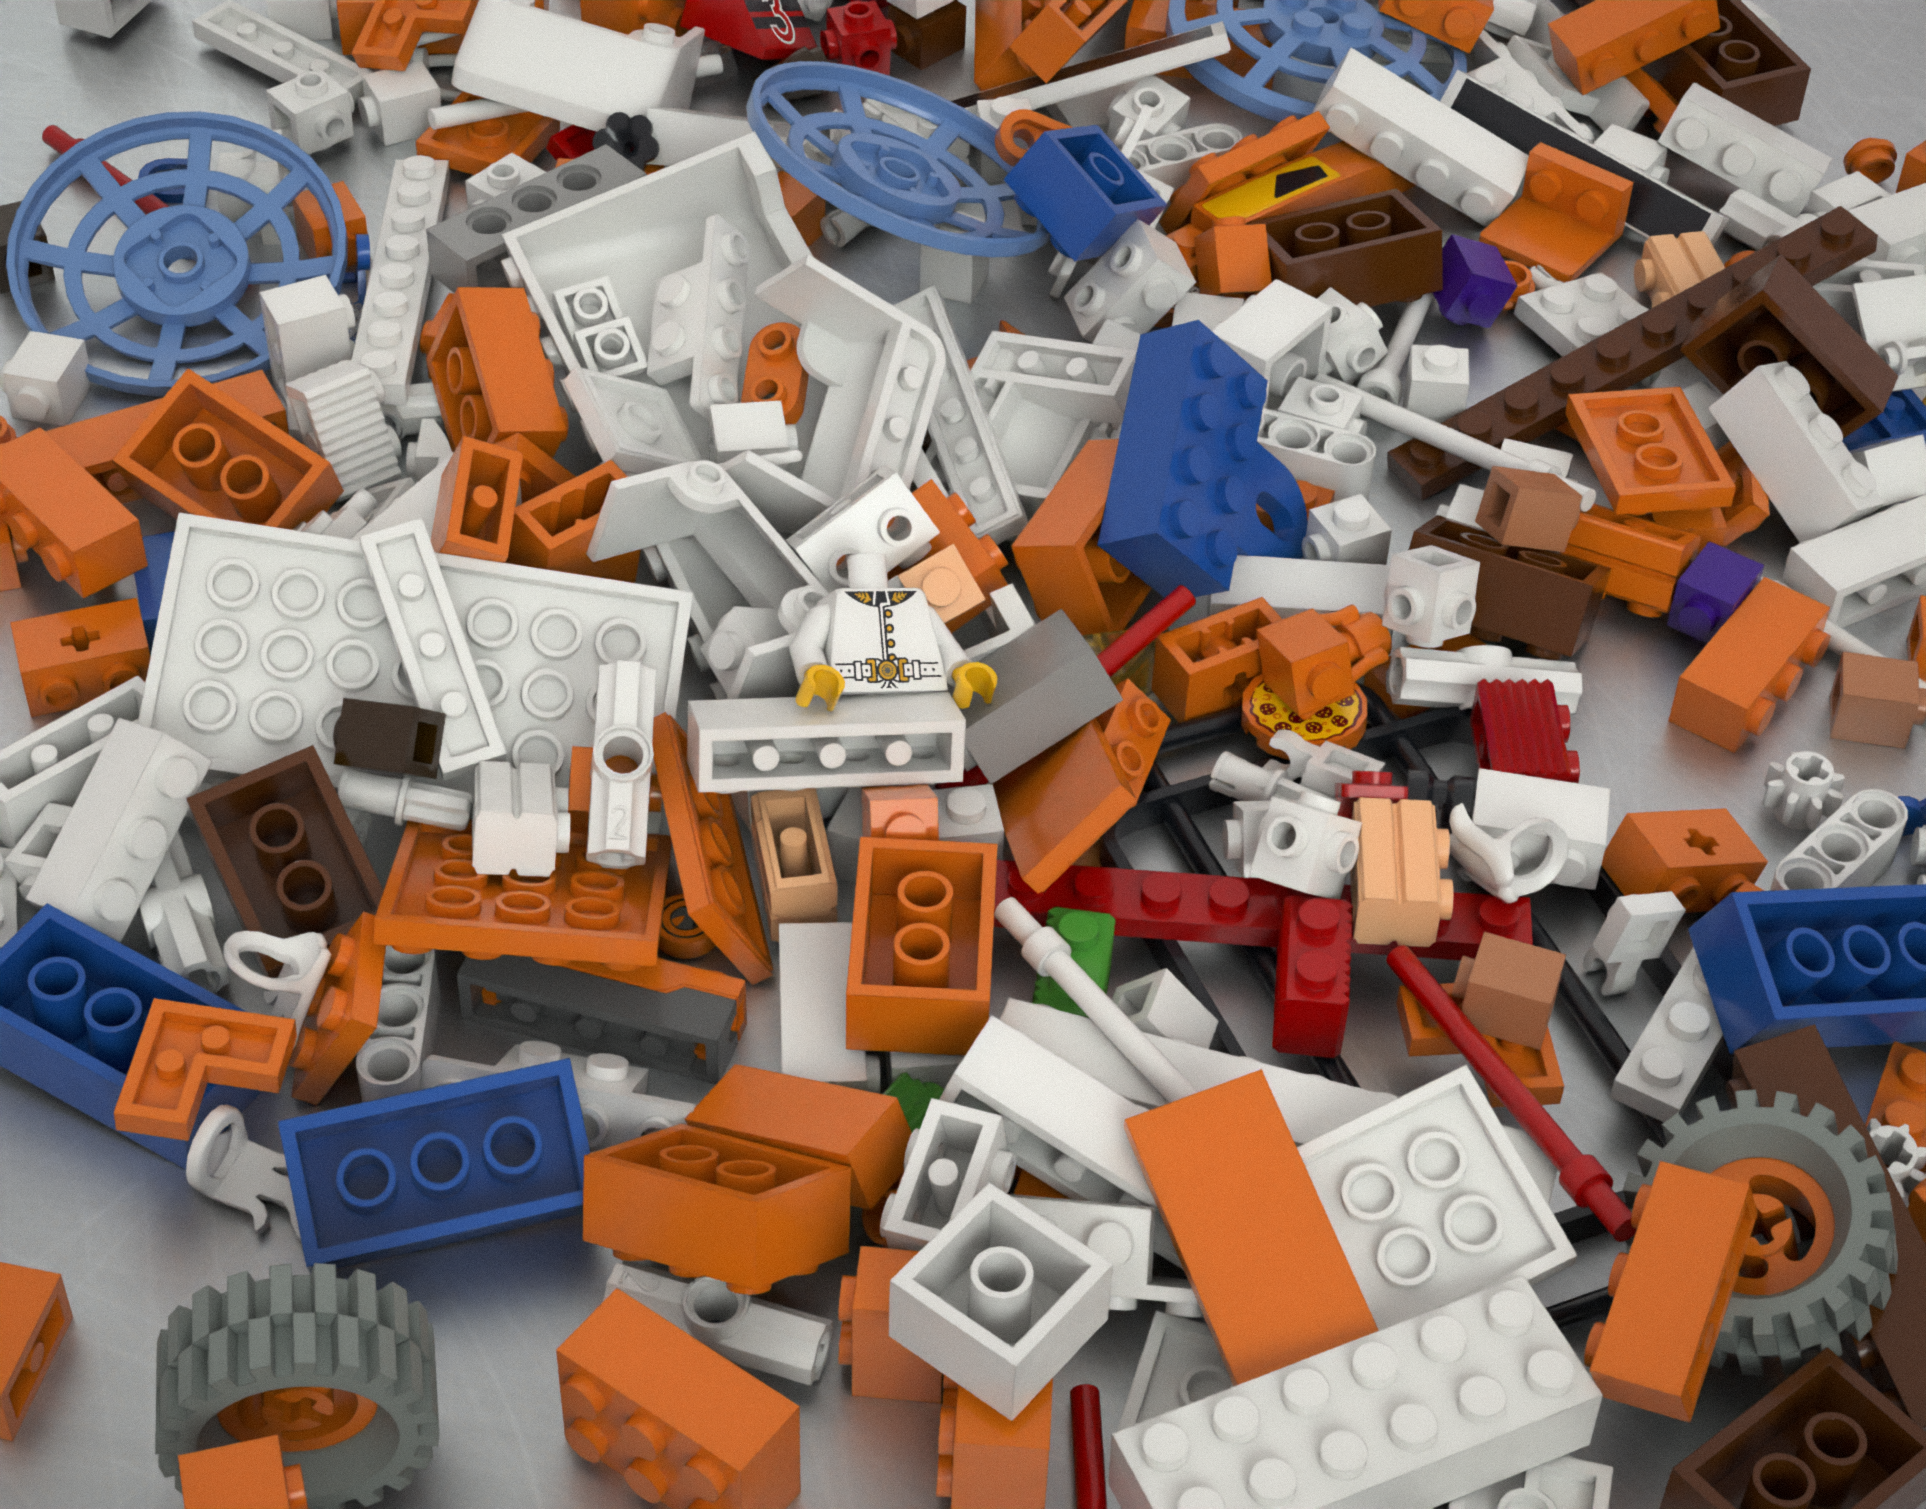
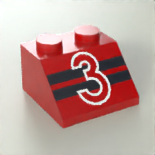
[680,0,817,60]

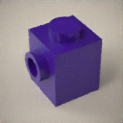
[1432,234,1517,329]
[1667,541,1764,644]

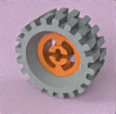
[1623,1089,1898,1376]
[155,1263,440,1509]

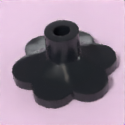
[593,112,659,172]

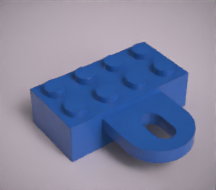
[1097,319,1308,598]

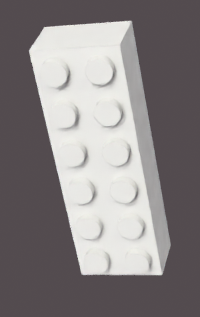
[1108,1275,1603,1509]

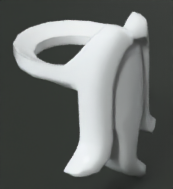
[1449,803,1569,904]
[224,930,331,1050]
[186,1104,301,1240]

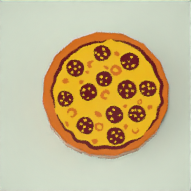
[1241,674,1367,761]

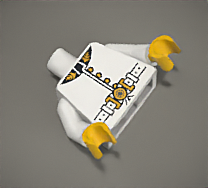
[789,553,998,712]

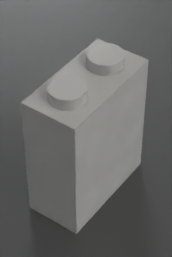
[946,608,1123,784]

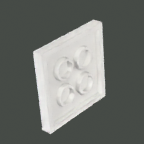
[1297,1064,1577,1330]

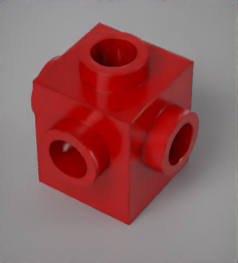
[820,0,897,76]

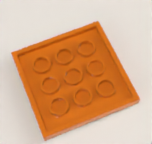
[373,819,672,971]

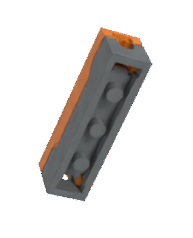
[457,955,747,1084]

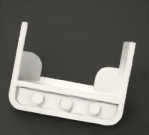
[451,0,705,132]
[719,254,946,534]
[586,460,829,699]

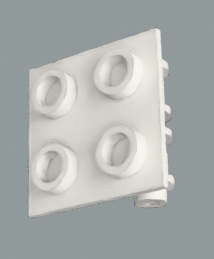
[1851,274,1926,392]

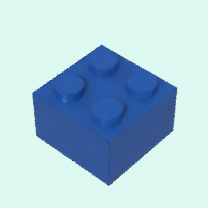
[1003,125,1167,262]

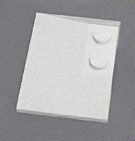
[925,330,1137,541]

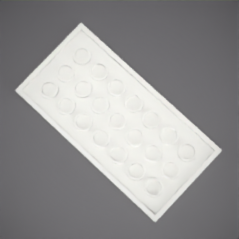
[137,512,693,834]

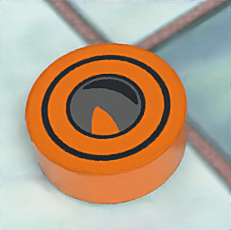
[659,894,716,959]

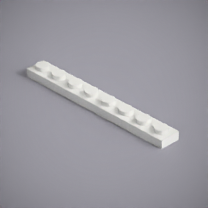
[351,155,450,405]

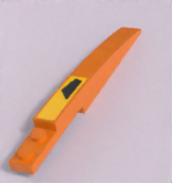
[1166,141,1417,281]

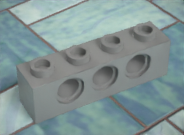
[426,144,647,294]

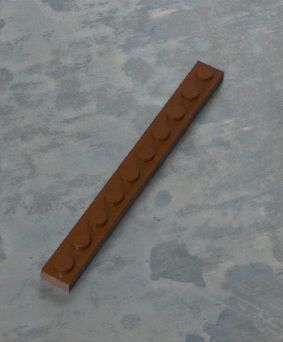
[1387,206,1878,501]

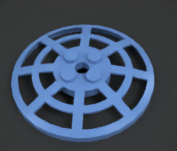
[1165,0,1467,134]
[746,61,1051,258]
[6,111,348,397]

